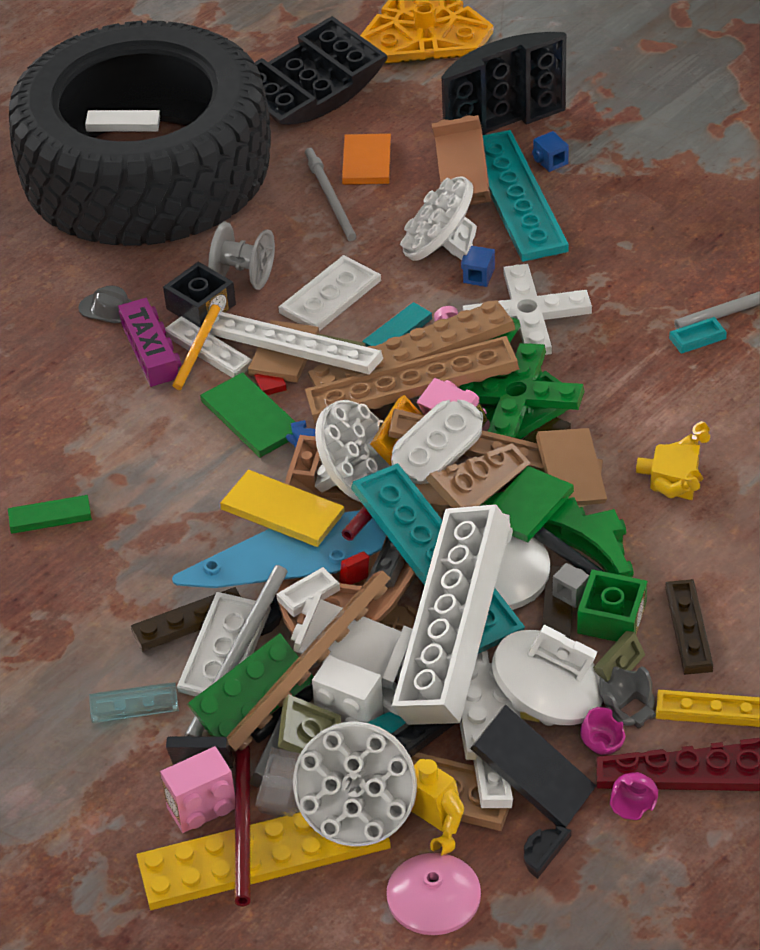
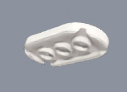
[391,399,482,484]

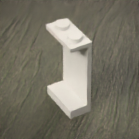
[291,591,413,690]

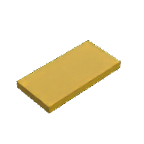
[220,469,344,547]

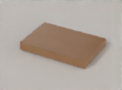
[248,320,319,383]
[536,428,607,505]

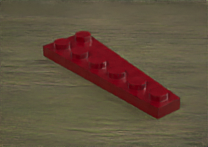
[596,738,760,791]

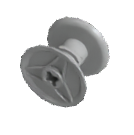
[208,221,275,290]

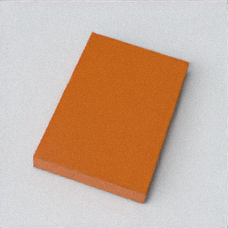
[342,134,391,185]

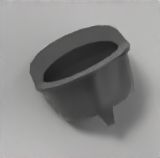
[78,285,132,323]

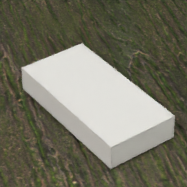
[277,567,340,617]

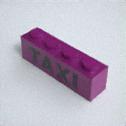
[118,297,181,387]

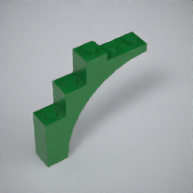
[480,492,634,577]

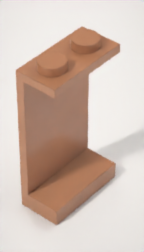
[432,115,491,205]

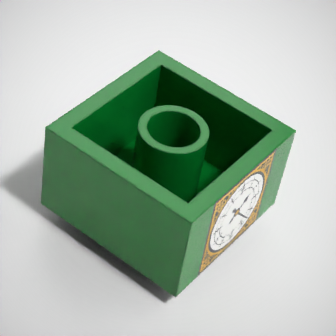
[577,570,648,642]

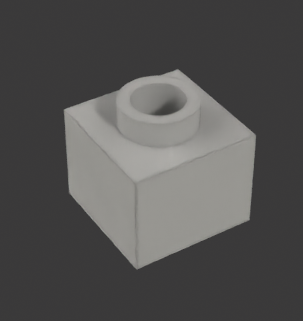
[553,563,589,608]

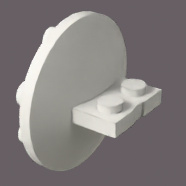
[400,176,477,261]
[315,400,390,502]
[495,514,550,610]
[492,625,603,726]
[293,722,417,846]

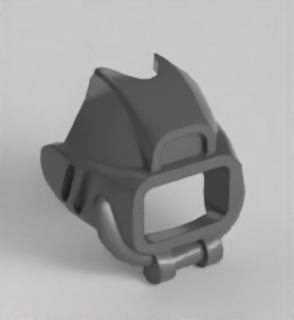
[599,666,656,728]

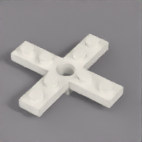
[463,264,592,355]

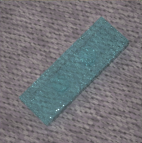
[89,682,179,723]

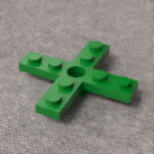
[458,343,585,438]

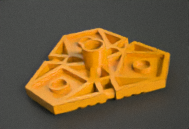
[360,0,494,63]

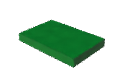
[492,466,574,543]

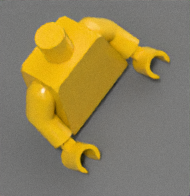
[636,422,710,500]
[411,759,464,856]

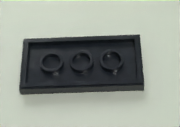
[470,705,596,828]

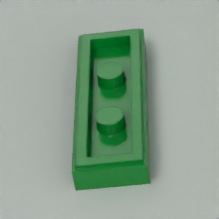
[8,495,92,534]

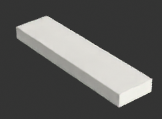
[165,316,252,378]

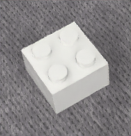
[312,655,384,723]

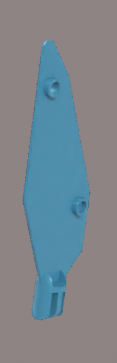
[172,510,386,588]

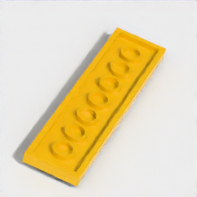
[136,812,391,911]

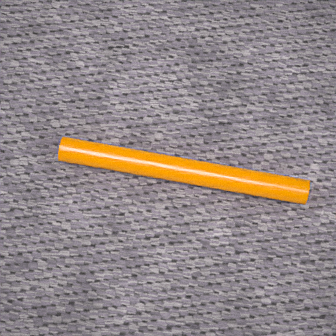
[172,304,221,390]

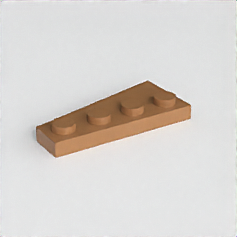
[425,443,530,508]

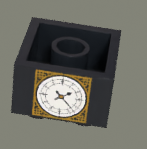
[163,261,236,328]

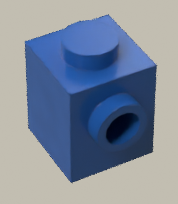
[532,131,569,172]
[461,246,495,287]

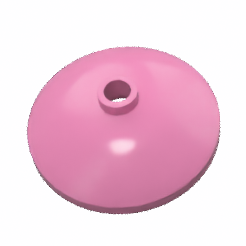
[387,853,481,935]

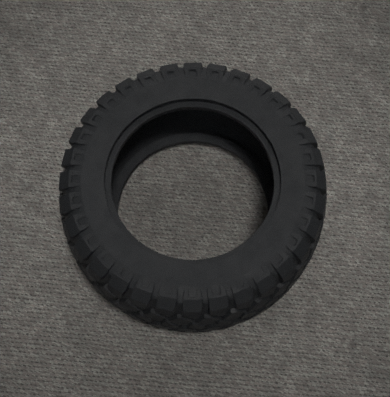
[9,20,271,246]

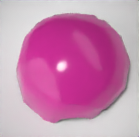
[580,707,626,755]
[610,772,658,820]

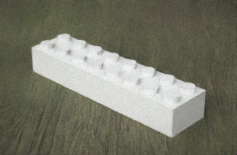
[392,505,511,725]

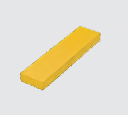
[656,690,760,727]

